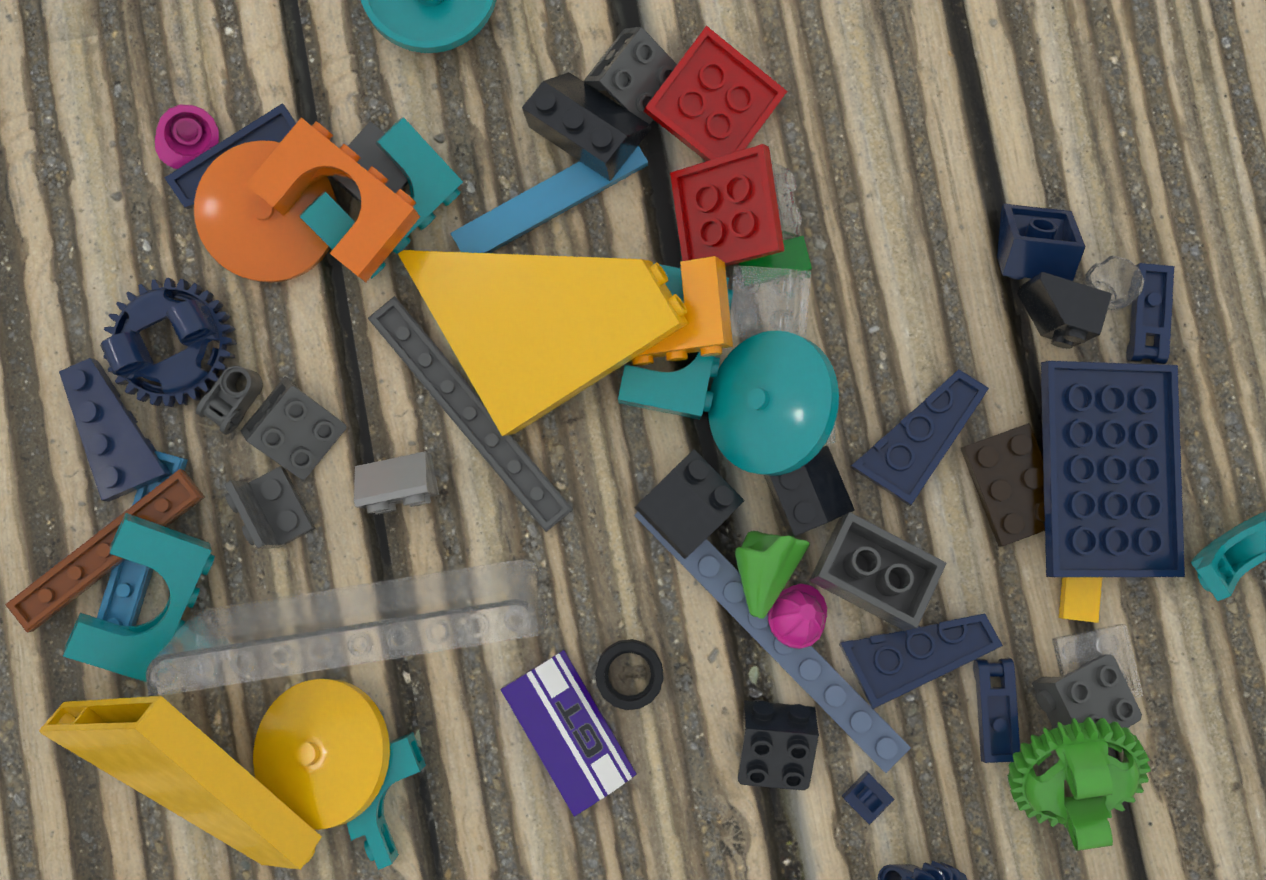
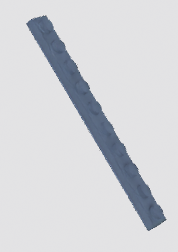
[634,512,911,773]

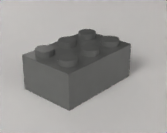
[809,512,947,631]

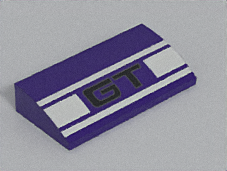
[500,650,637,817]

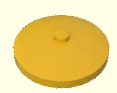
[253,679,390,830]

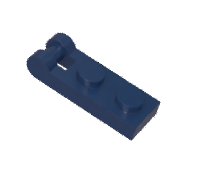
[1126,263,1175,364]
[973,658,1020,763]

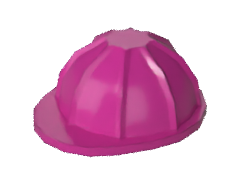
[155,104,219,169]
[768,584,827,649]

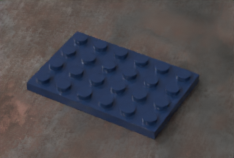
[1041,361,1185,577]

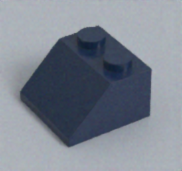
[997,204,1086,281]

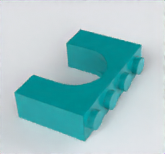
[299,117,463,279]
[618,263,734,420]
[63,513,215,684]

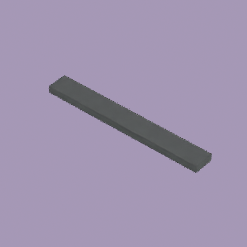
[368,296,573,532]

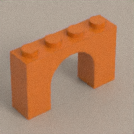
[245,118,420,282]

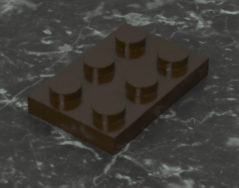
[960,423,1045,547]

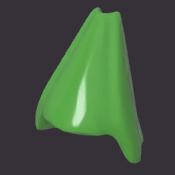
[735,531,810,619]

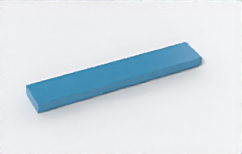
[450,145,648,253]
[97,451,188,626]

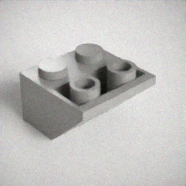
[354,451,439,514]

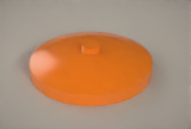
[194,141,338,283]

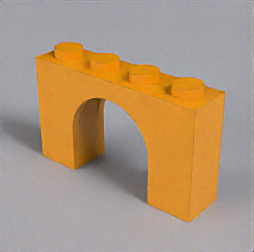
[618,256,733,369]

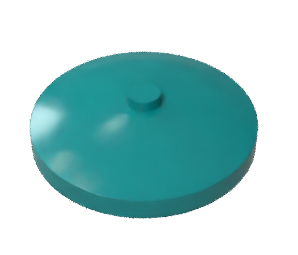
[361,0,496,53]
[708,331,839,476]

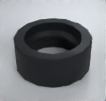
[595,639,664,710]

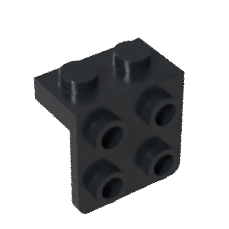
[738,700,819,790]

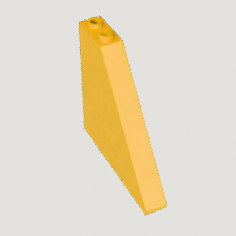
[398,250,689,436]
[39,696,322,870]

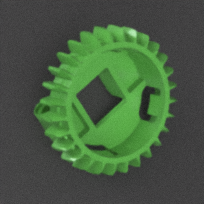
[1007,717,1151,851]

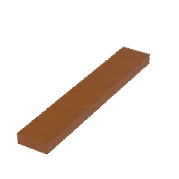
[5,469,205,633]

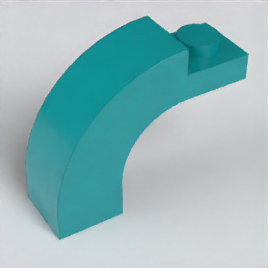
[1191,511,1266,601]
[347,732,426,870]

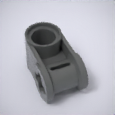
[196,366,263,435]

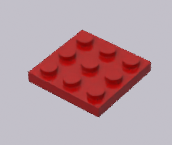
[643,25,788,161]
[670,144,784,267]

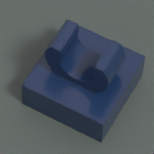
[842,771,895,825]

